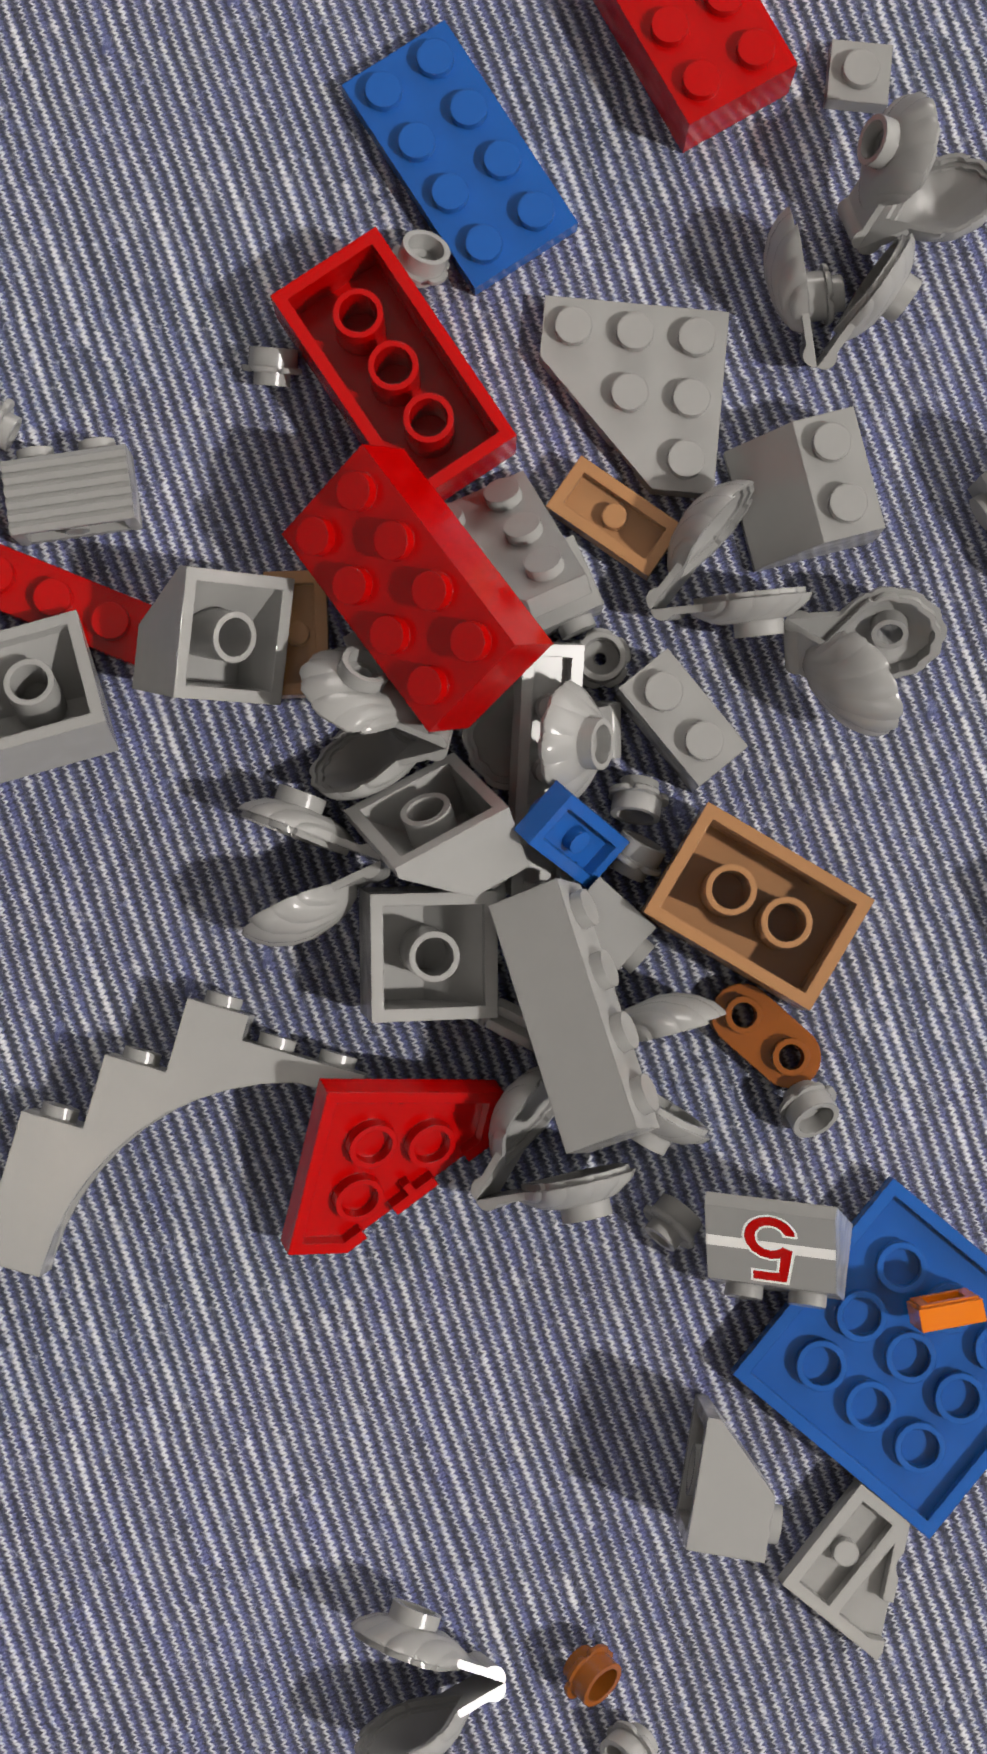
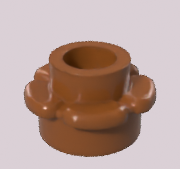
[563,1644,622,1707]

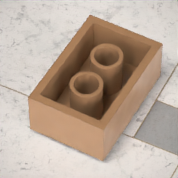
[640,802,875,1011]

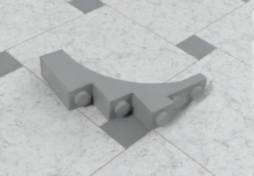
[0,989,368,1277]

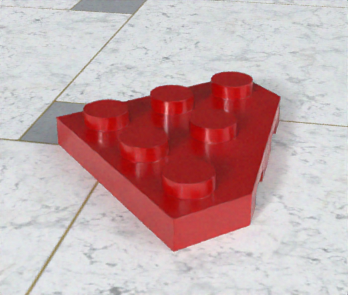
[281,1078,504,1255]

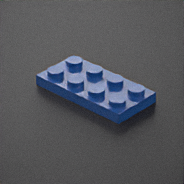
[341,20,578,296]

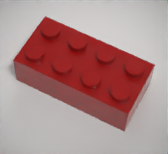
[593,0,798,153]
[270,227,517,501]
[282,444,554,732]

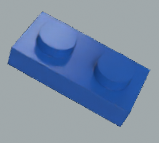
[513,780,630,889]

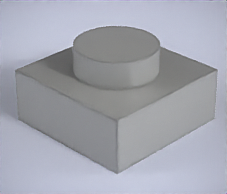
[823,39,893,114]

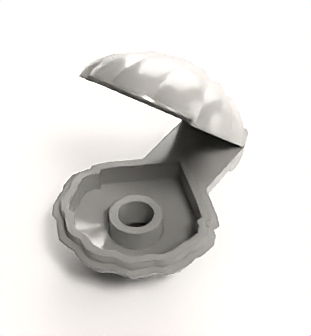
[837,91,987,255]
[763,206,923,370]
[646,479,813,639]
[783,586,947,737]
[299,645,453,801]
[462,680,621,798]
[237,784,390,947]
[624,992,727,1156]
[471,1066,636,1224]
[350,1598,506,1754]

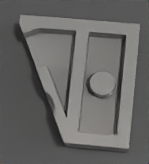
[778,1478,911,1661]

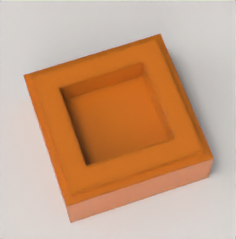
[906,1288,987,1333]

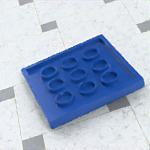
[730,1176,987,1539]

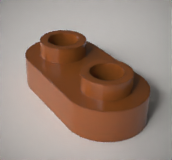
[709,984,821,1088]

